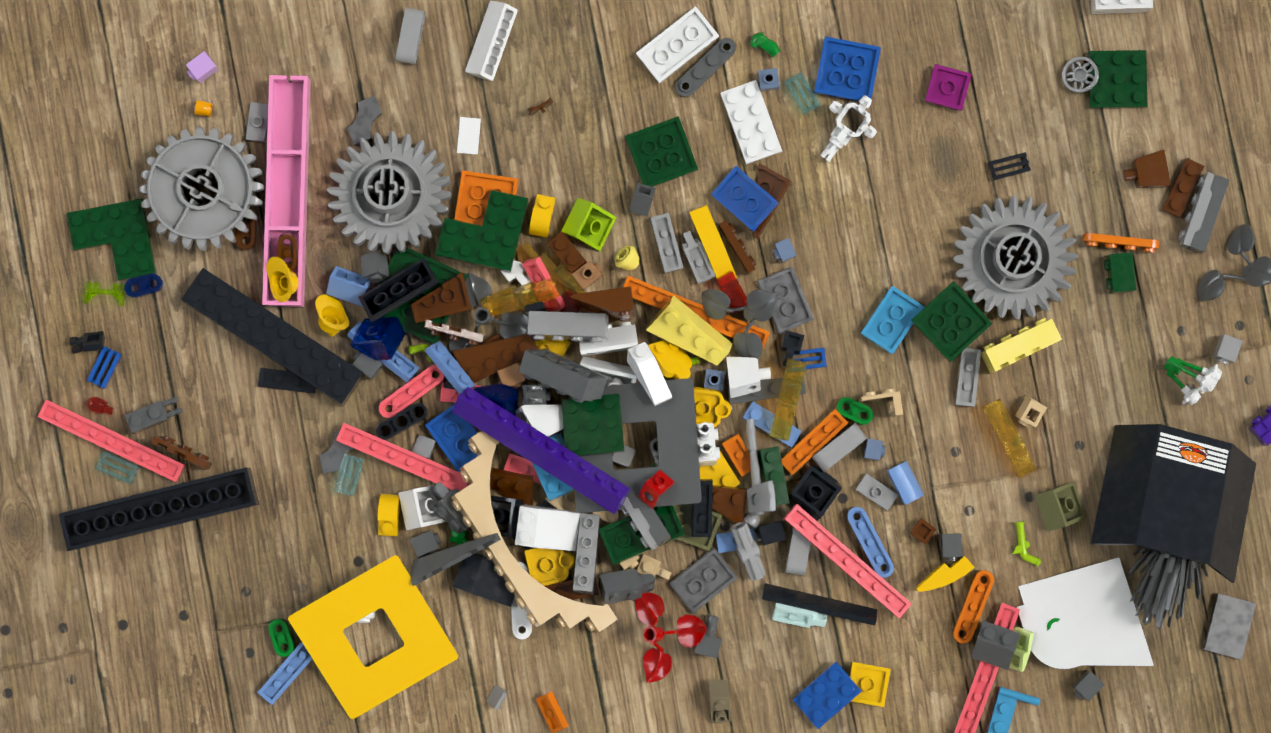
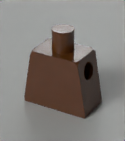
[1123,150,1171,188]

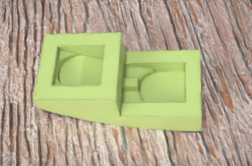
[1009,627,1034,672]

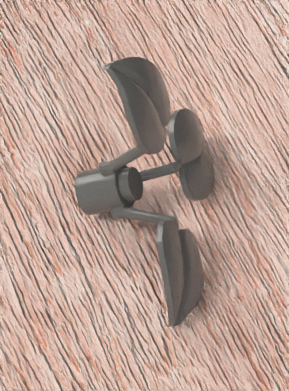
[1198,224,1271,302]
[449,273,528,362]
[701,289,778,359]

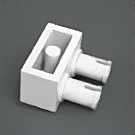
[696,422,720,466]

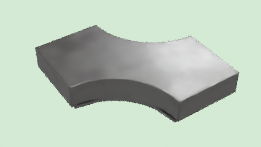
[347,96,383,146]
[319,431,354,474]

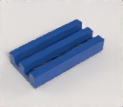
[87,346,122,389]
[788,348,827,372]

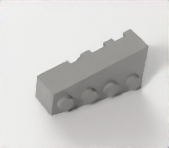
[528,311,609,342]

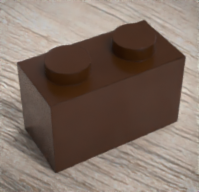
[547,232,587,274]

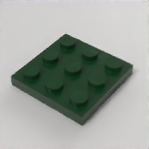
[1088,50,1148,109]
[625,116,698,187]
[910,281,993,363]
[562,393,624,457]

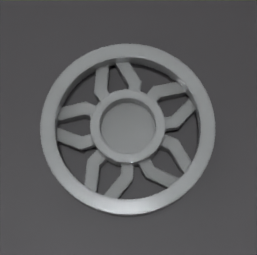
[1062,57,1099,93]

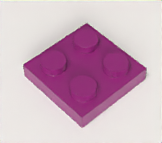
[924,64,972,111]

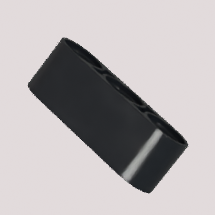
[376,403,429,440]

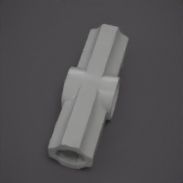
[730,522,766,581]

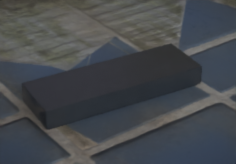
[258,368,316,394]
[691,479,713,537]

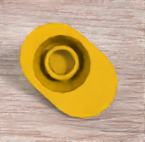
[266,256,299,302]
[315,294,350,337]

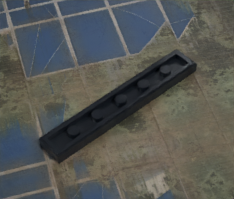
[762,583,877,625]

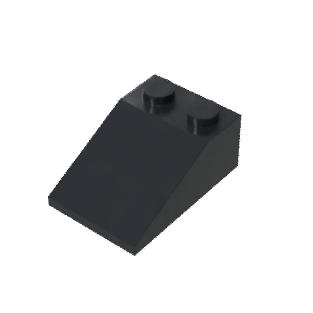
[453,553,515,607]

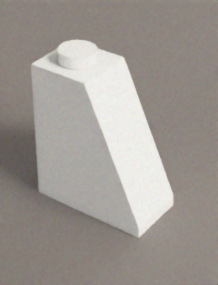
[515,405,564,437]

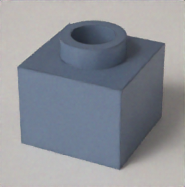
[758,68,780,92]
[772,238,797,263]
[703,369,725,391]
[863,439,885,461]

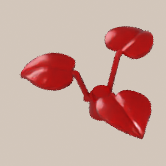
[635,592,706,683]

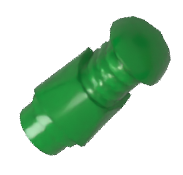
[750,32,781,58]

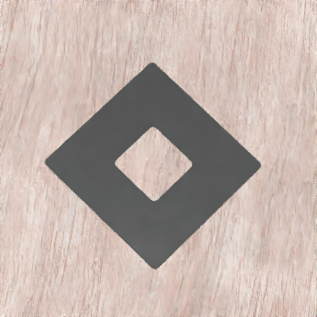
[569,378,702,513]

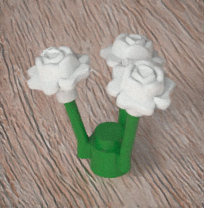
[1164,356,1222,405]

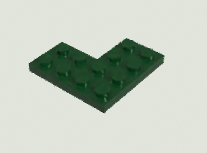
[436,190,528,273]
[67,198,157,281]
[599,464,685,565]

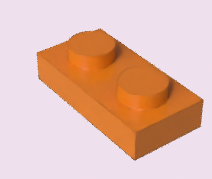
[722,434,751,477]
[535,691,569,733]

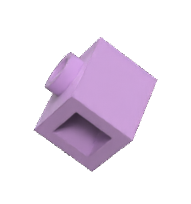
[186,51,219,83]

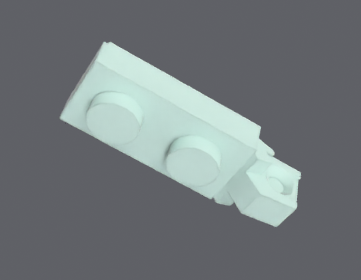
[772,603,827,628]

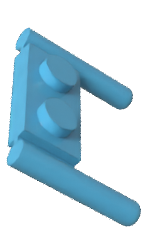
[987,687,1040,733]

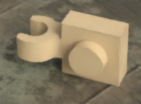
[637,554,672,580]

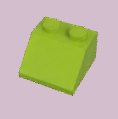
[561,198,617,251]

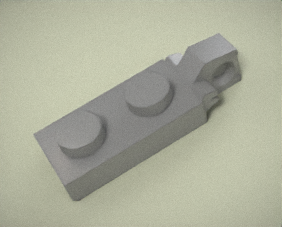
[682,231,716,284]

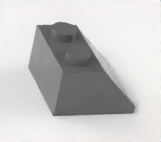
[971,621,1021,670]

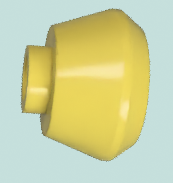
[615,246,639,271]

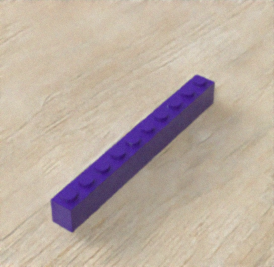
[452,387,630,515]

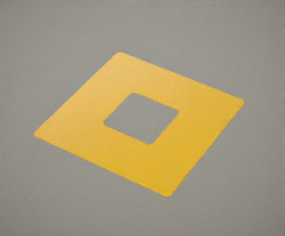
[288,555,458,719]

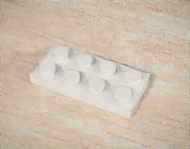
[636,6,719,84]
[720,80,782,165]

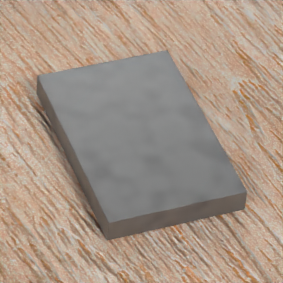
[757,266,814,334]
[669,548,738,614]
[1203,593,1256,660]

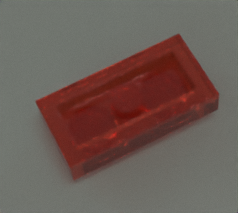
[715,271,747,313]

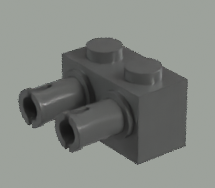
[692,614,722,658]

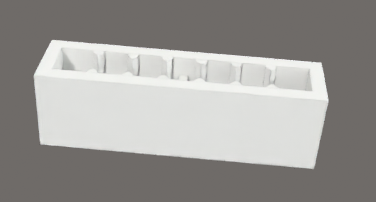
[465,1,518,81]

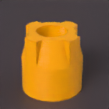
[194,100,213,117]

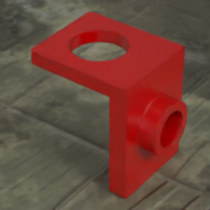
[638,470,674,509]

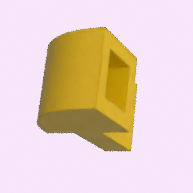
[529,194,556,238]
[378,494,400,536]

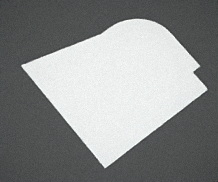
[1017,557,1154,669]

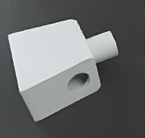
[726,357,771,398]

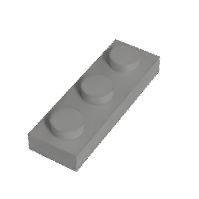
[650,213,683,273]
[955,348,981,407]

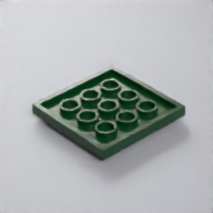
[380,247,468,344]

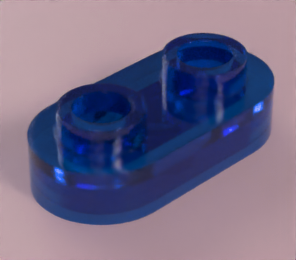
[124,273,163,298]

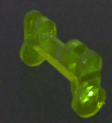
[84,281,125,306]

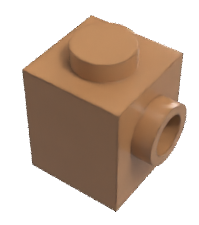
[572,261,602,291]
[497,363,527,390]

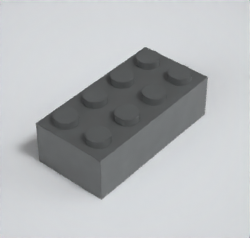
[518,348,608,403]

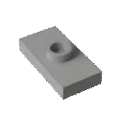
[245,102,268,143]
[855,473,898,511]

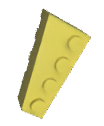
[646,296,733,365]
[981,318,1062,373]

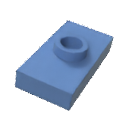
[716,528,756,553]

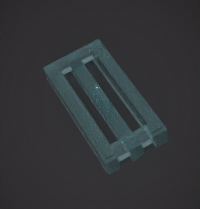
[785,72,820,115]
[96,451,140,484]
[334,454,364,496]

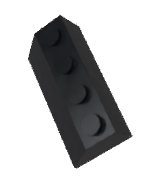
[358,258,440,323]

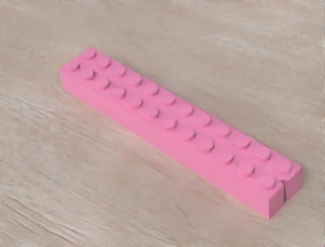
[262,75,311,307]

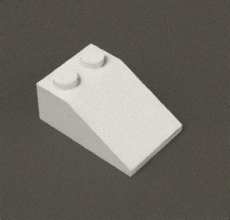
[515,504,580,551]

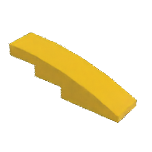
[689,205,737,285]

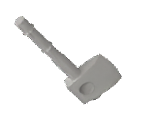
[746,419,776,516]

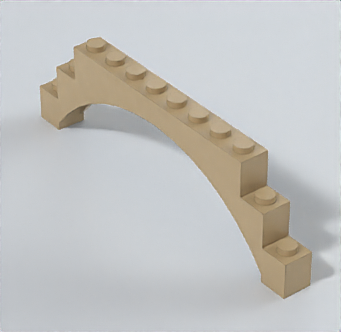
[451,431,618,634]

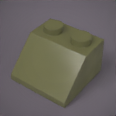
[1035,481,1087,532]

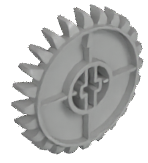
[139,127,265,251]
[327,131,452,254]
[953,195,1078,320]

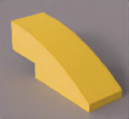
[914,556,975,592]

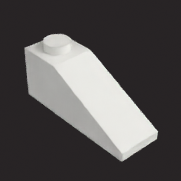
[627,342,672,406]

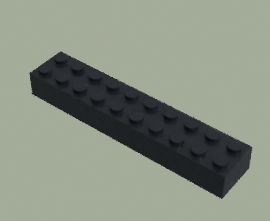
[181,268,365,407]
[59,467,259,551]

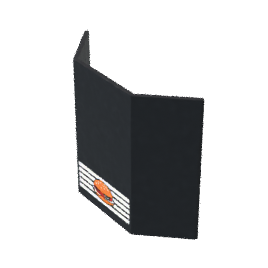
[1090,424,1257,583]

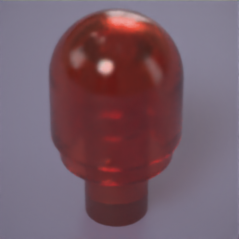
[87,397,115,415]

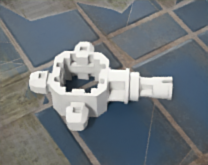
[820,95,877,162]

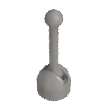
[743,513,760,529]

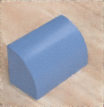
[326,266,371,307]
[886,460,924,505]

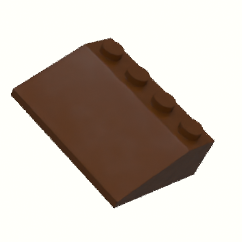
[572,286,635,322]

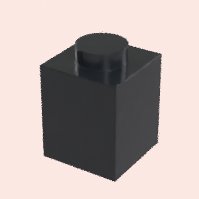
[755,521,786,546]

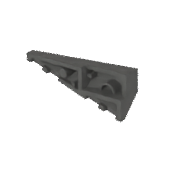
[411,533,501,586]

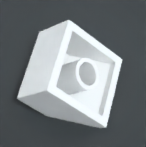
[398,485,447,530]

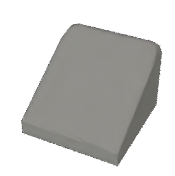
[412,434,437,459]
[612,445,636,468]
[487,685,508,710]

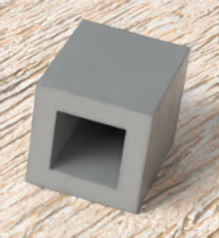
[1213,334,1243,365]

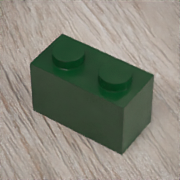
[1104,252,1136,294]

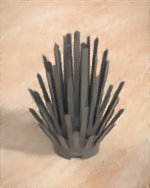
[1127,547,1209,630]

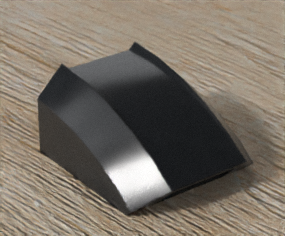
[788,465,842,522]
[490,495,524,538]

